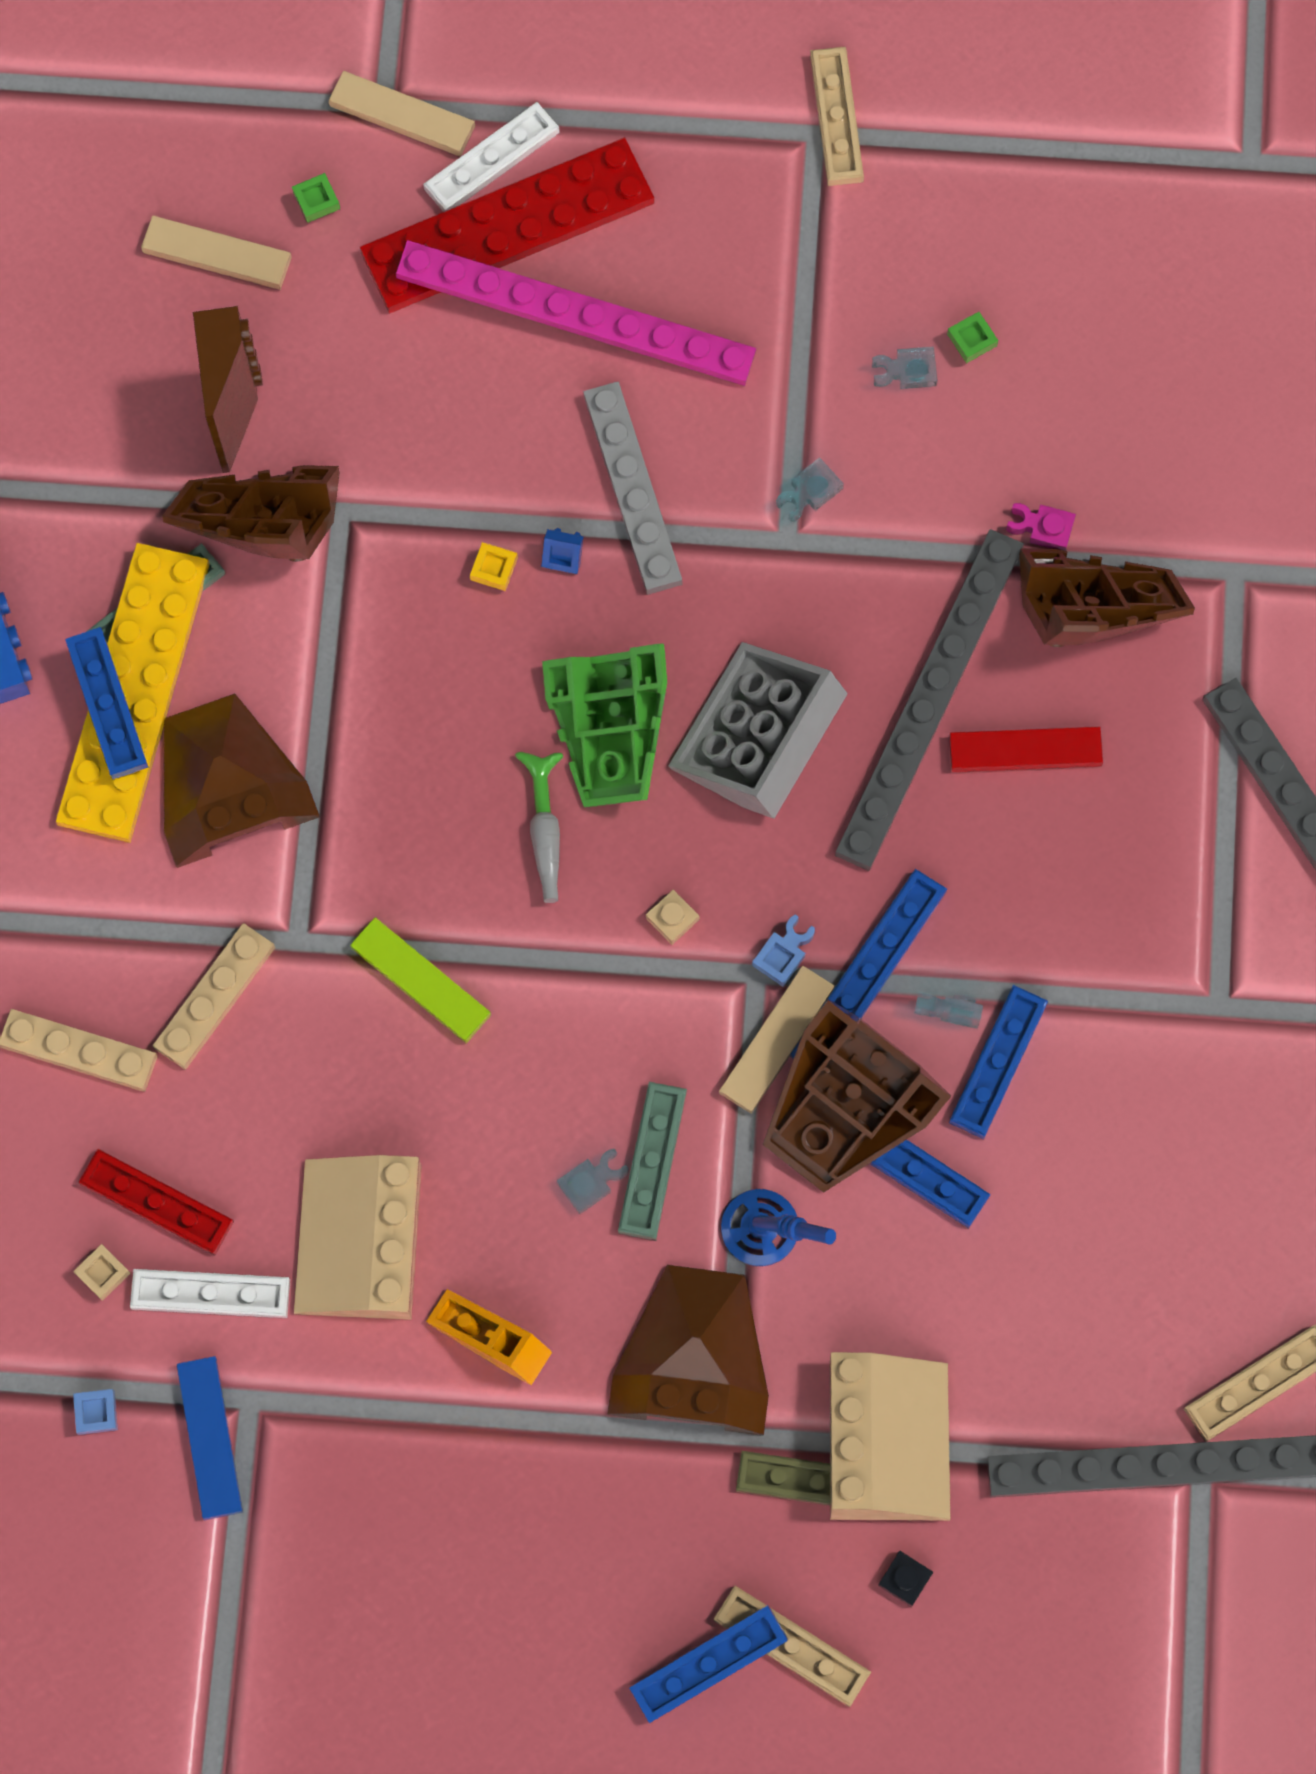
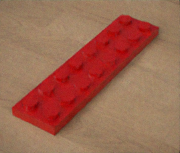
[360,137,655,314]

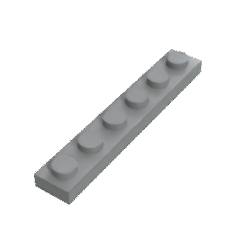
[583,381,682,595]

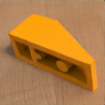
[426,1289,552,1385]

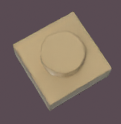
[646,890,700,945]
[73,1244,131,1301]

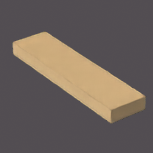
[810,47,864,186]
[329,70,475,157]
[141,215,292,290]
[719,966,835,1114]
[1184,1324,1316,1442]
[714,1586,871,1707]

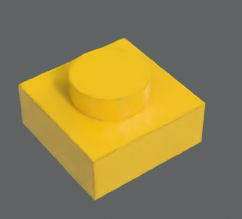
[470,542,518,591]

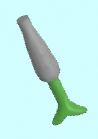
[515,752,563,903]

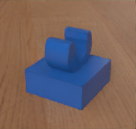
[541,528,584,574]

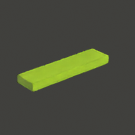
[350,917,491,1044]

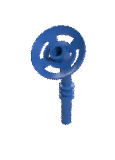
[721,1189,836,1266]

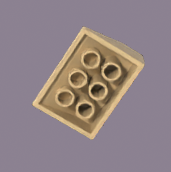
[294,1155,422,1320]
[829,1352,950,1521]

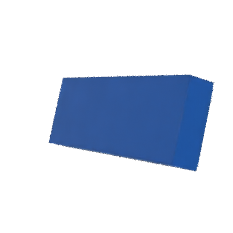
[871,1140,991,1229]

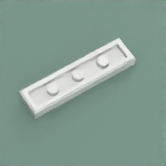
[423,102,560,212]
[130,1269,290,1318]

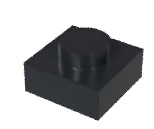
[878,1551,933,1607]

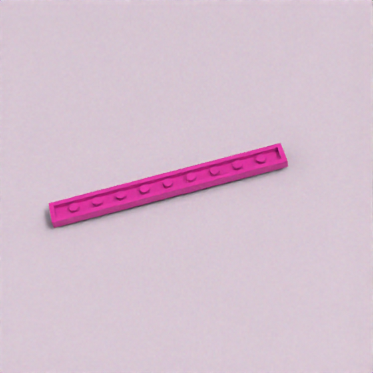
[396,240,756,386]

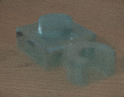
[872,346,938,389]
[776,457,844,522]
[914,993,983,1029]
[557,1149,629,1215]

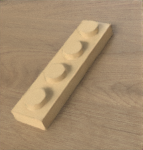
[153,923,276,1070]
[0,1009,158,1092]

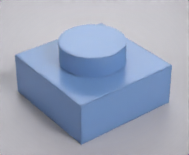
[73,1389,118,1435]

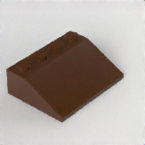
[193,306,263,473]

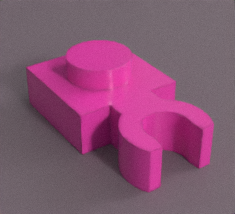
[1006,503,1076,551]

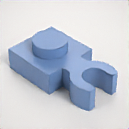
[752,915,815,987]

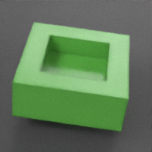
[292,173,340,223]
[947,312,999,364]

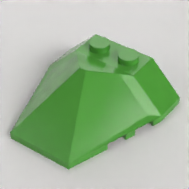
[542,643,667,807]

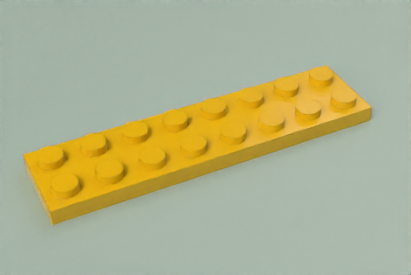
[56,543,210,843]

